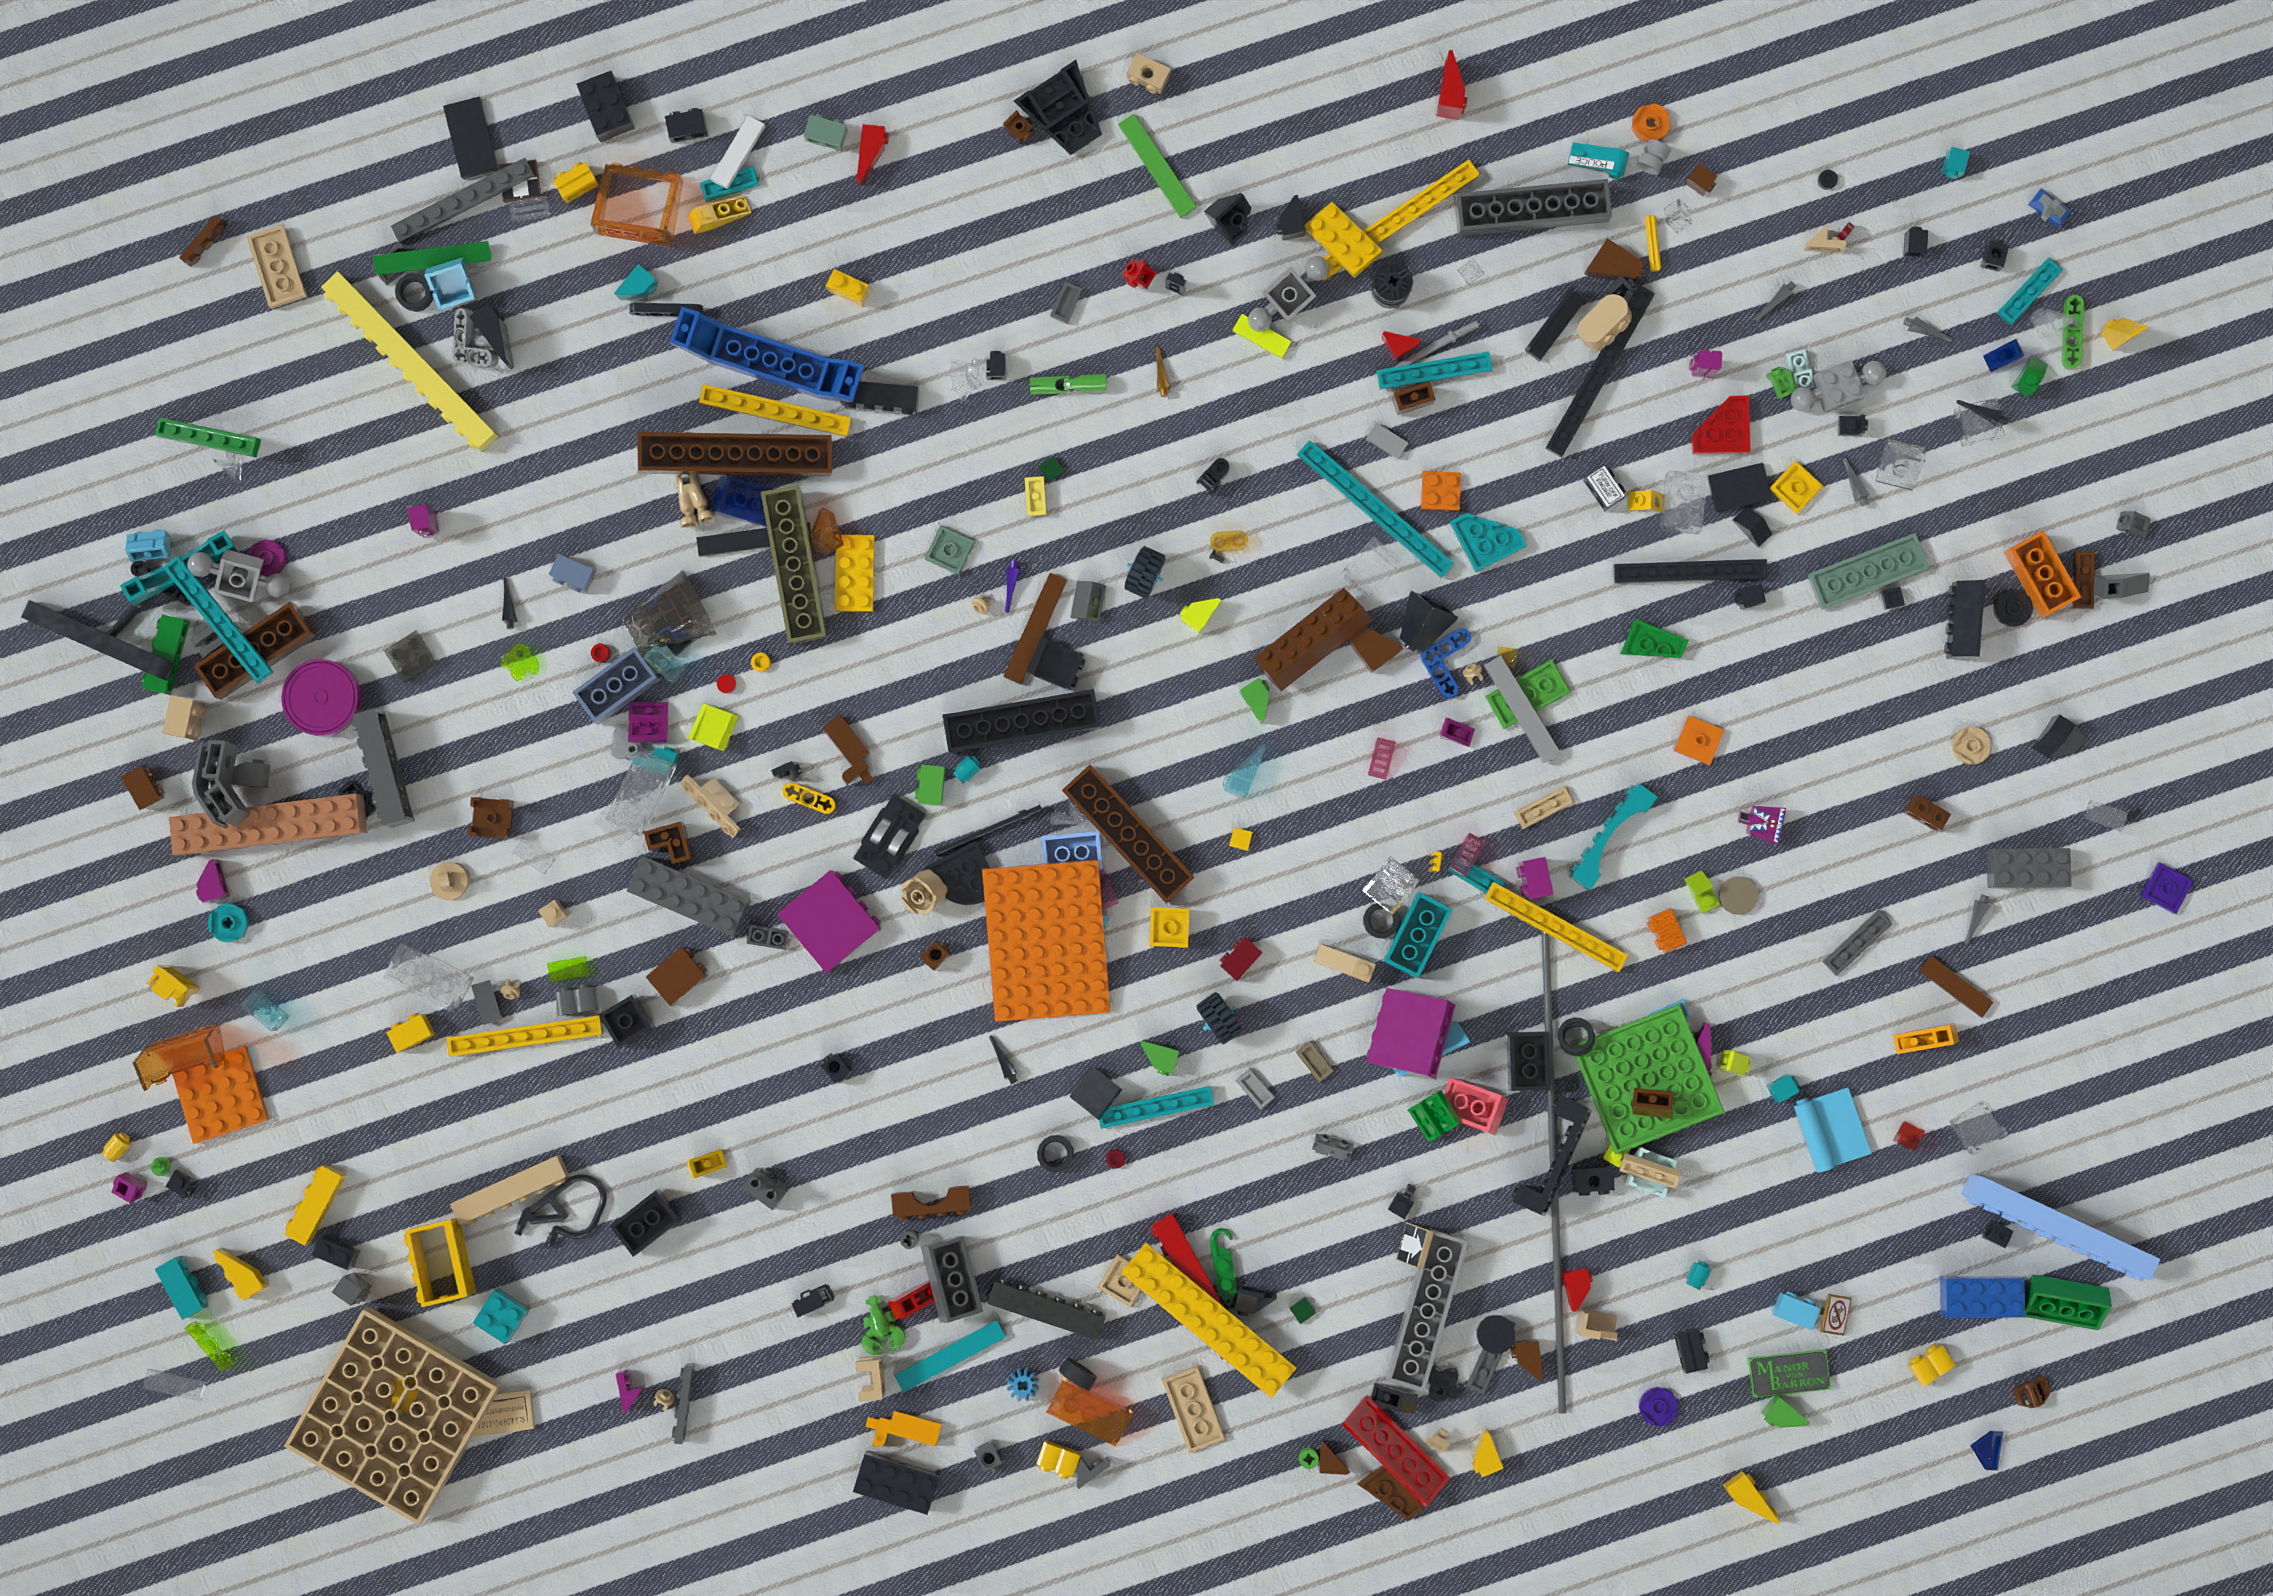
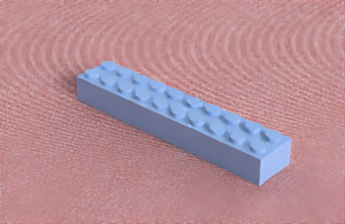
[1961,1174,2160,1282]

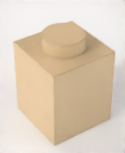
[538,900,569,927]

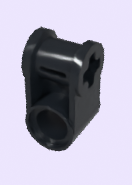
[1196,458,1230,495]

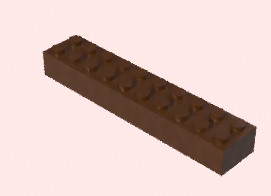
[637,432,832,477]

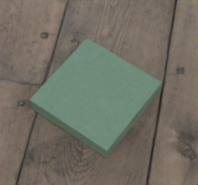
[925,525,975,576]

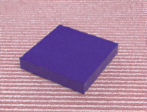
[2140,862,2194,914]

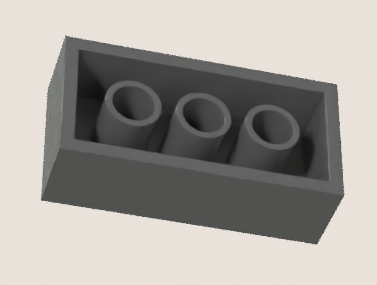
[1986,848,2072,888]
[921,1236,983,1323]

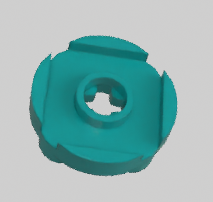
[208,904,249,942]

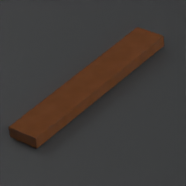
[1003,573,1067,685]

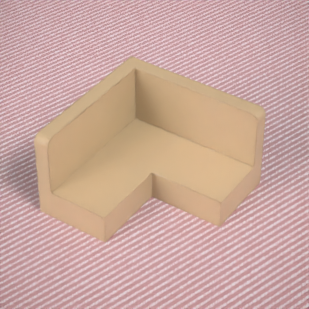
[1575,1309,1618,1341]

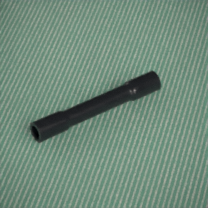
[105,595,156,637]

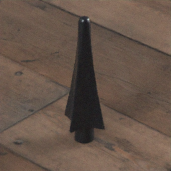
[1956,400,2008,426]
[502,578,518,630]
[989,1035,1018,1085]

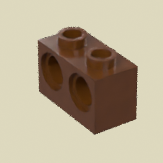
[1903,794,1951,832]

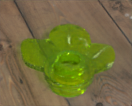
[501,644,539,682]

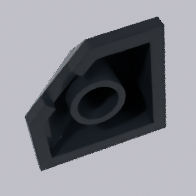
[1204,193,1252,245]
[2032,714,2086,758]
[1234,1285,1277,1316]

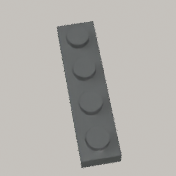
[672,1363,695,1445]

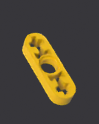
[782,782,836,814]

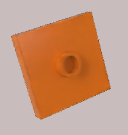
[1674,716,1724,766]

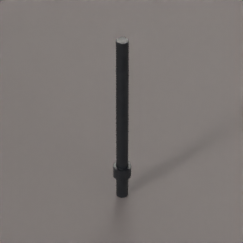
[934,805,1043,857]

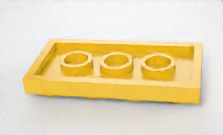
[1304,202,1383,278]
[835,535,875,612]

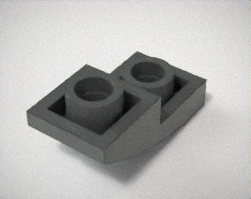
[746,925,789,950]
[471,980,502,1025]

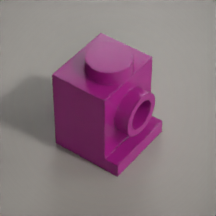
[112,1172,147,1203]

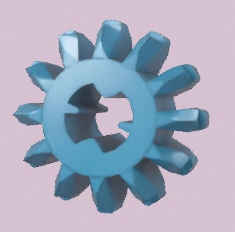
[1007,1368,1039,1401]

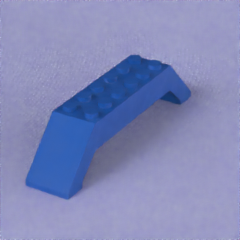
[670,307,865,402]

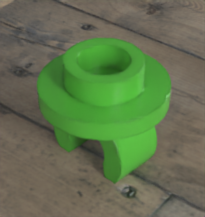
[150,1157,171,1176]

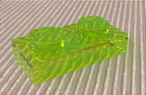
[547,956,589,982]

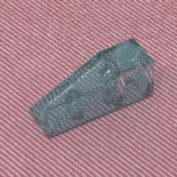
[1222,743,1267,799]

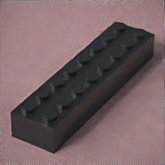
[942,689,1101,754]

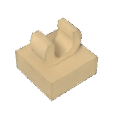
[1425,1428,1450,1453]

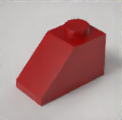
[1562,1267,1593,1312]

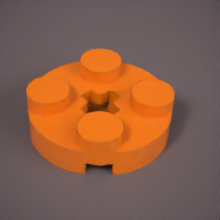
[1631,104,1670,142]

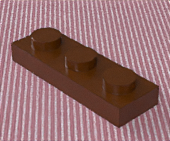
[179,215,227,267]

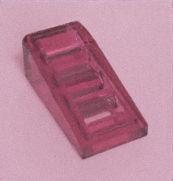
[1367,737,1396,780]
[1449,833,1485,877]

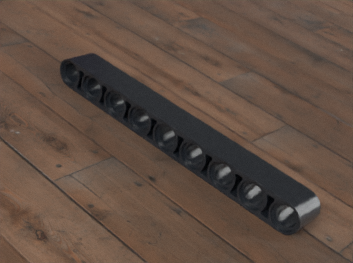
[21,600,175,681]

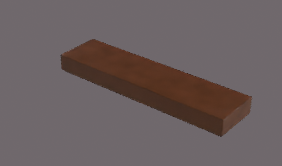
[1918,956,1994,1018]

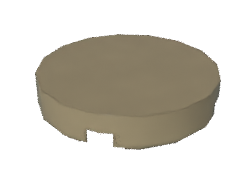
[1719,877,1758,915]

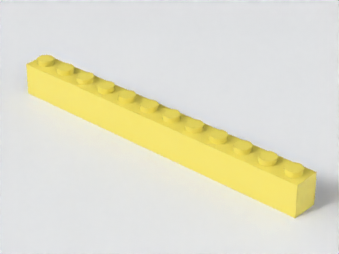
[321,271,498,452]

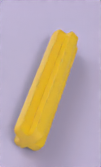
[1645,215,1661,272]

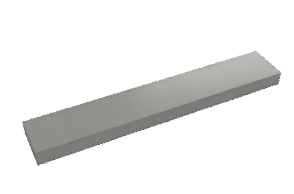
[1484,655,1561,763]

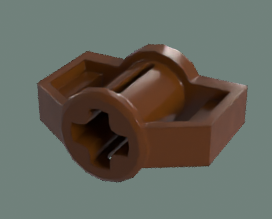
[2012,1376,2051,1408]

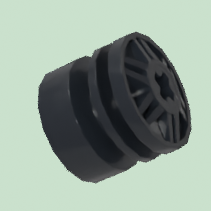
[1371,262,1413,309]

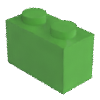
[915,765,946,806]

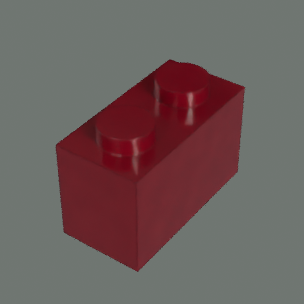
[1219,937,1263,981]

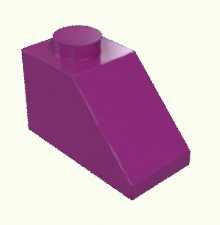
[196,859,230,903]

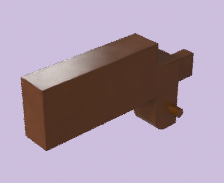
[822,714,874,785]

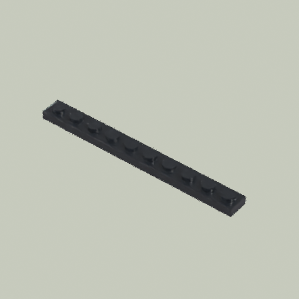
[1545,284,1655,458]

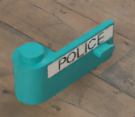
[1568,142,1629,179]

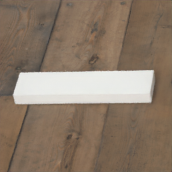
[711,116,765,189]

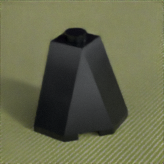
[1400,590,1458,652]

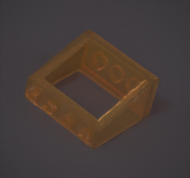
[590,163,683,247]

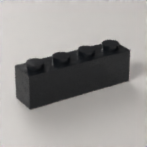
[840,381,920,415]

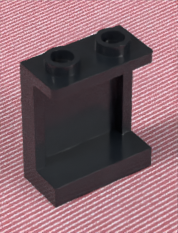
[1027,637,1086,691]

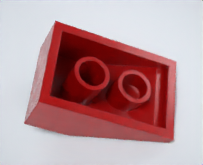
[1436,50,1468,120]

